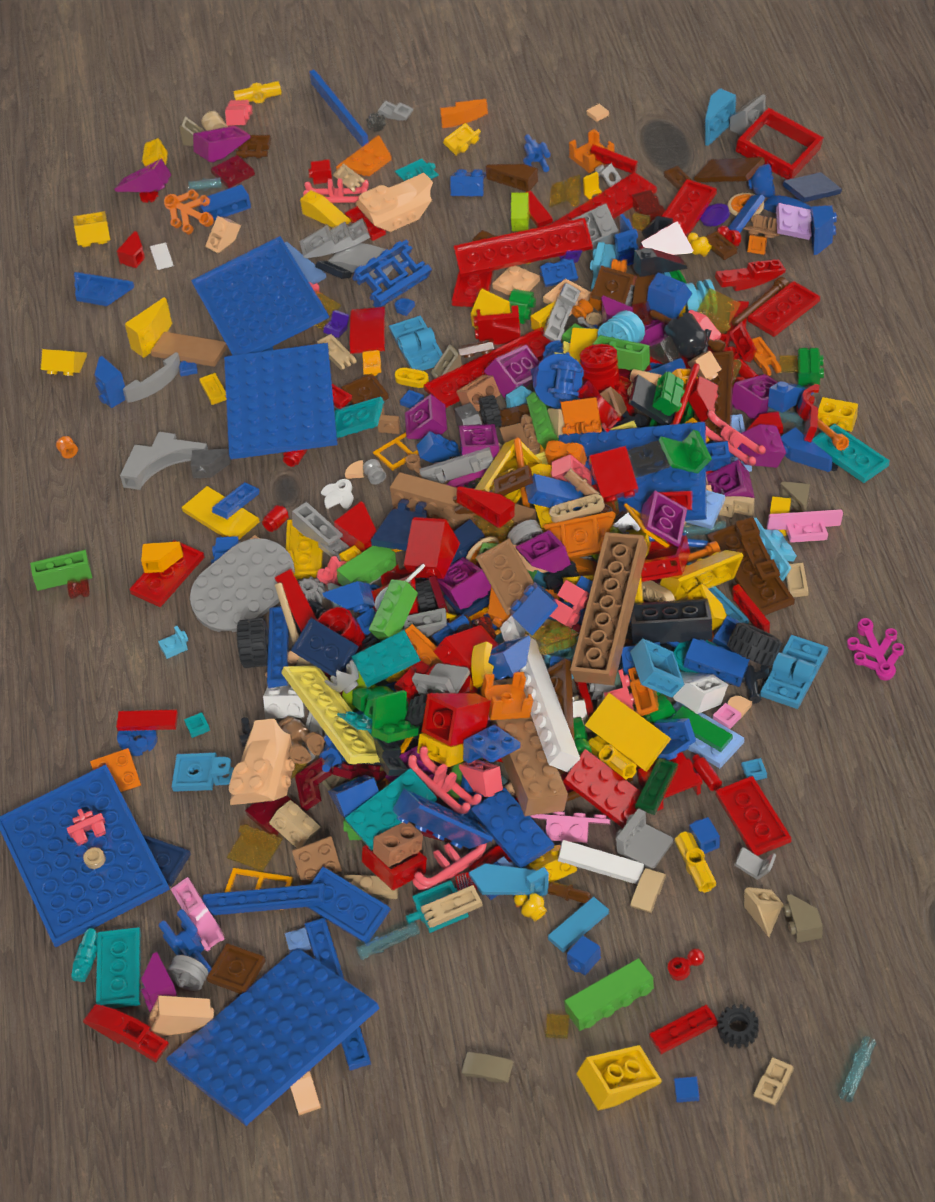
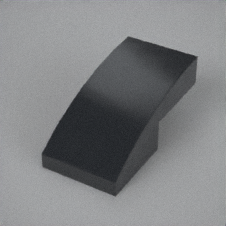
[374,738,408,776]

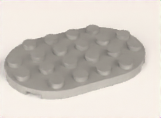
[190,538,295,632]

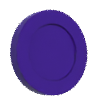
[700,203,730,227]

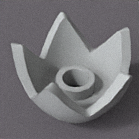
[324,660,359,694]

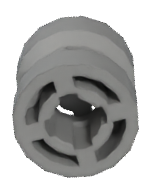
[363,459,386,485]

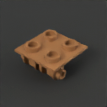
[744,214,780,238]
[499,414,540,450]
[292,836,342,885]

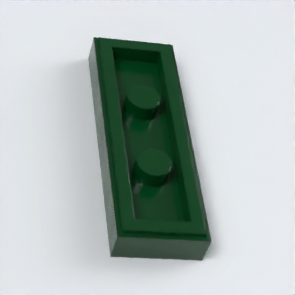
[635,758,678,815]

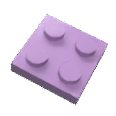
[776,203,811,240]

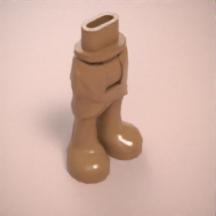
[278,716,325,764]

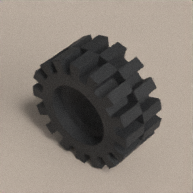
[479,395,502,428]
[415,580,438,613]
[718,1004,759,1048]

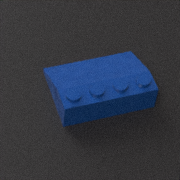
[392,788,493,849]

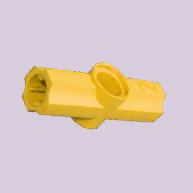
[234,81,282,103]
[589,736,637,779]
[675,831,716,893]

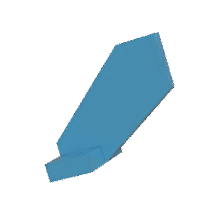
[469,864,549,899]

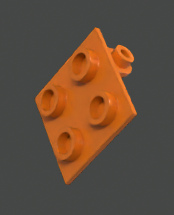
[561,397,602,436]
[90,748,141,792]

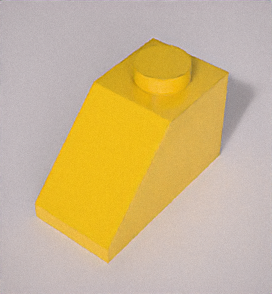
[687,584,727,630]

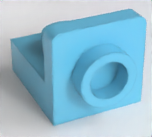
[506,385,533,408]
[158,626,188,659]

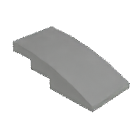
[299,218,370,259]
[329,243,402,278]

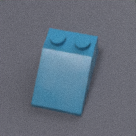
[705,89,736,146]

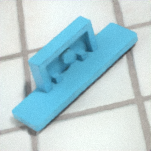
[590,242,616,291]
[754,518,797,581]

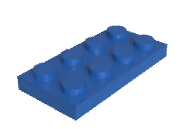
[471,788,554,868]
[307,867,391,944]

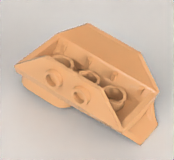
[356,173,433,232]
[229,718,295,805]

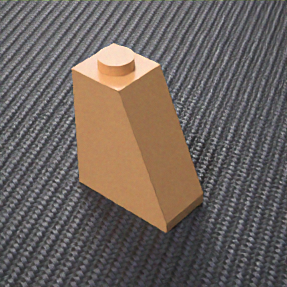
[148,996,214,1037]

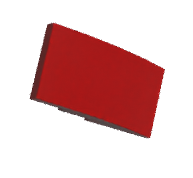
[350,307,386,354]

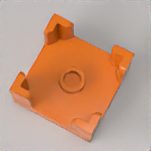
[569,129,615,173]
[481,672,533,720]

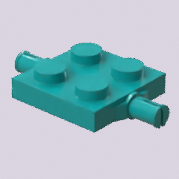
[405,880,468,933]

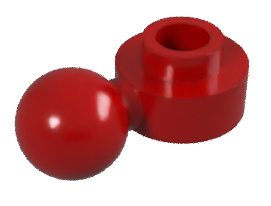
[717,226,741,247]
[667,949,705,981]

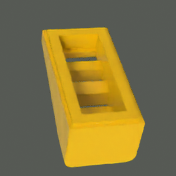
[531,301,556,330]

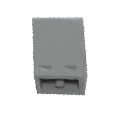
[570,204,619,249]

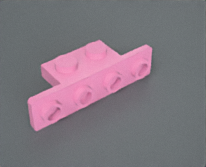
[767,510,843,543]
[530,812,611,843]

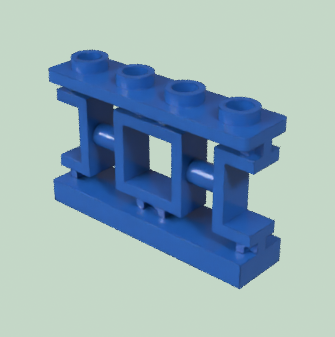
[352,239,432,308]

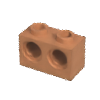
[457,375,500,411]
[373,822,423,867]

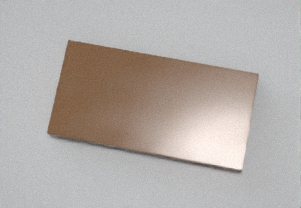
[151,332,227,367]
[476,538,534,615]

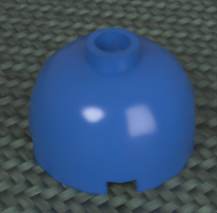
[748,164,775,198]

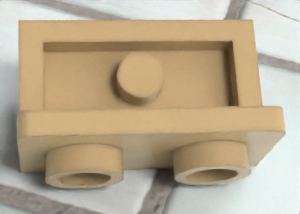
[269,800,321,848]

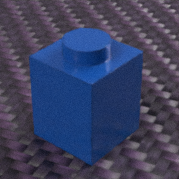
[689,817,720,854]
[567,935,601,976]

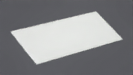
[150,242,174,270]

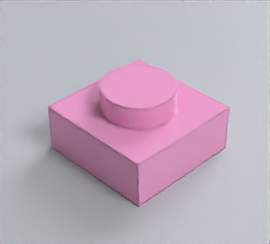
[713,703,741,729]

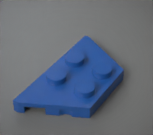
[74,272,134,306]

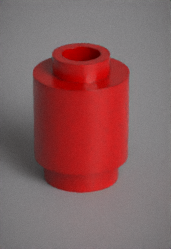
[283,449,307,467]
[262,505,289,532]

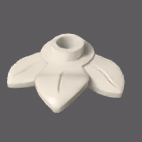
[321,479,354,510]

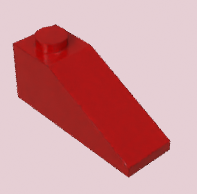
[457,486,515,528]

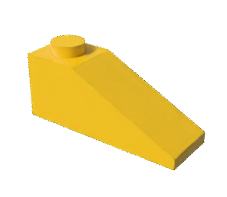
[300,190,350,228]

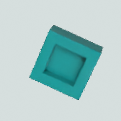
[184,712,210,738]

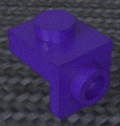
[323,310,349,338]

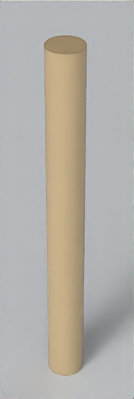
[275,583,299,645]

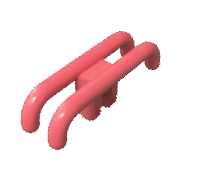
[303,178,369,203]
[706,411,766,466]
[408,746,482,814]
[412,843,487,891]

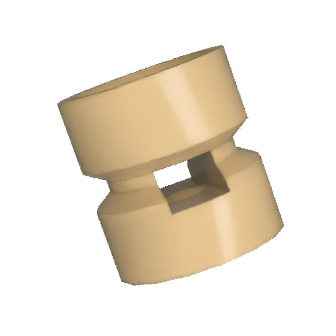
[202,111,228,131]

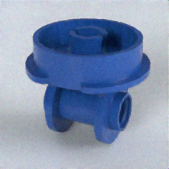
[533,354,584,408]

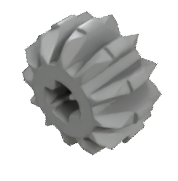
[298,576,325,604]

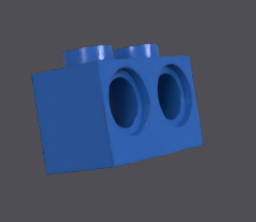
[706,441,730,471]

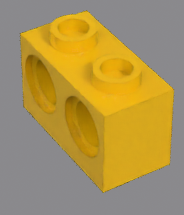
[142,138,168,166]
[818,397,858,431]
[417,733,464,767]

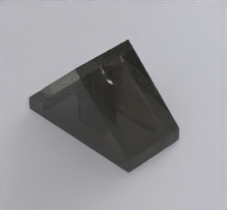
[649,335,682,364]

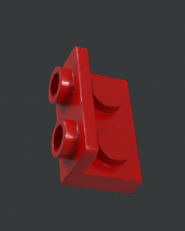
[394,660,436,700]

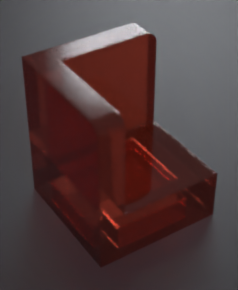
[631,301,653,326]

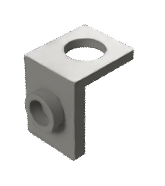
[593,163,622,187]
[734,847,776,880]

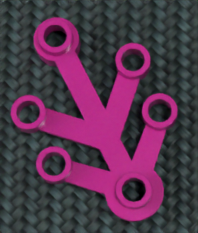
[847,618,904,681]

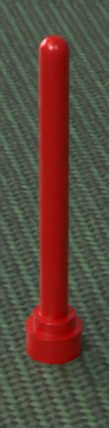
[670,363,700,425]

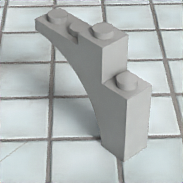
[120,432,208,490]

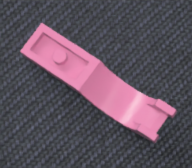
[171,877,225,951]

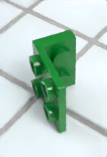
[658,430,712,474]
[371,690,419,743]

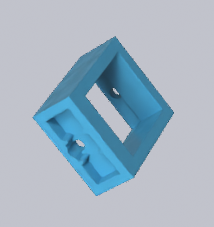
[630,638,685,698]

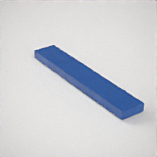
[267,606,289,688]
[202,883,326,916]

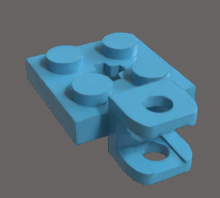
[172,753,234,792]

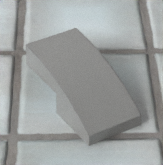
[378,101,414,120]

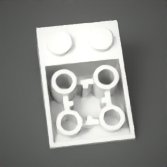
[673,672,728,714]

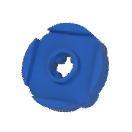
[117,730,158,756]

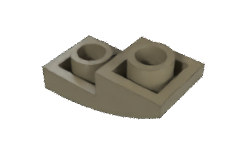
[462,1052,514,1083]

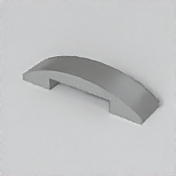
[543,283,581,341]
[123,352,180,403]

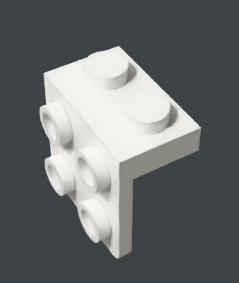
[263,683,305,719]

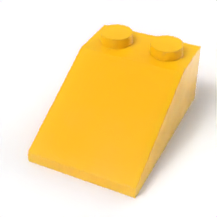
[73,211,110,247]
[125,297,172,358]
[576,1045,662,1110]

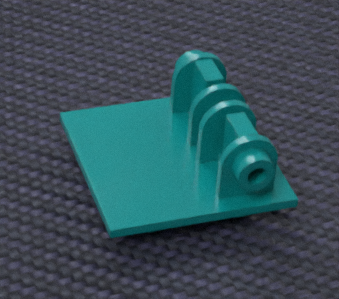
[395,158,439,181]
[337,711,375,740]

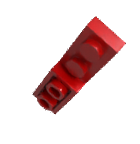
[715,259,786,291]
[83,1004,169,1062]

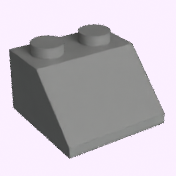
[730,94,766,136]

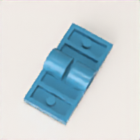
[389,316,443,371]
[761,635,828,709]

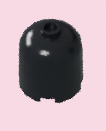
[664,313,708,358]

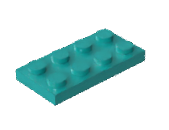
[812,424,890,483]
[345,768,437,850]
[96,927,141,1008]

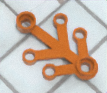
[164,189,214,234]

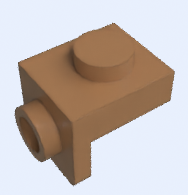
[378,408,401,434]

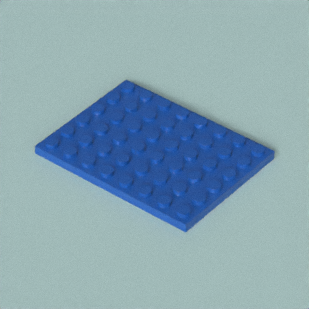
[191,236,330,355]
[224,343,338,460]
[559,422,707,526]
[0,765,170,948]
[166,948,380,1126]

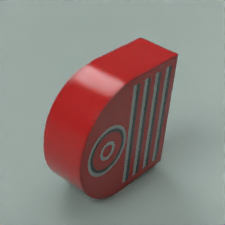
[455,873,477,891]

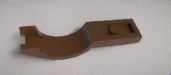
[453,465,533,514]

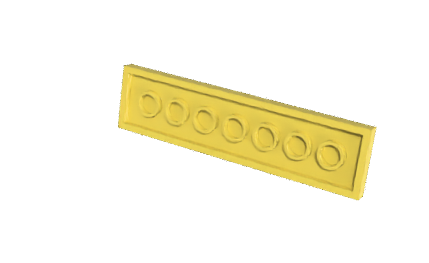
[282,666,380,764]

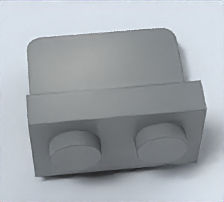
[412,663,470,695]
[615,808,673,869]

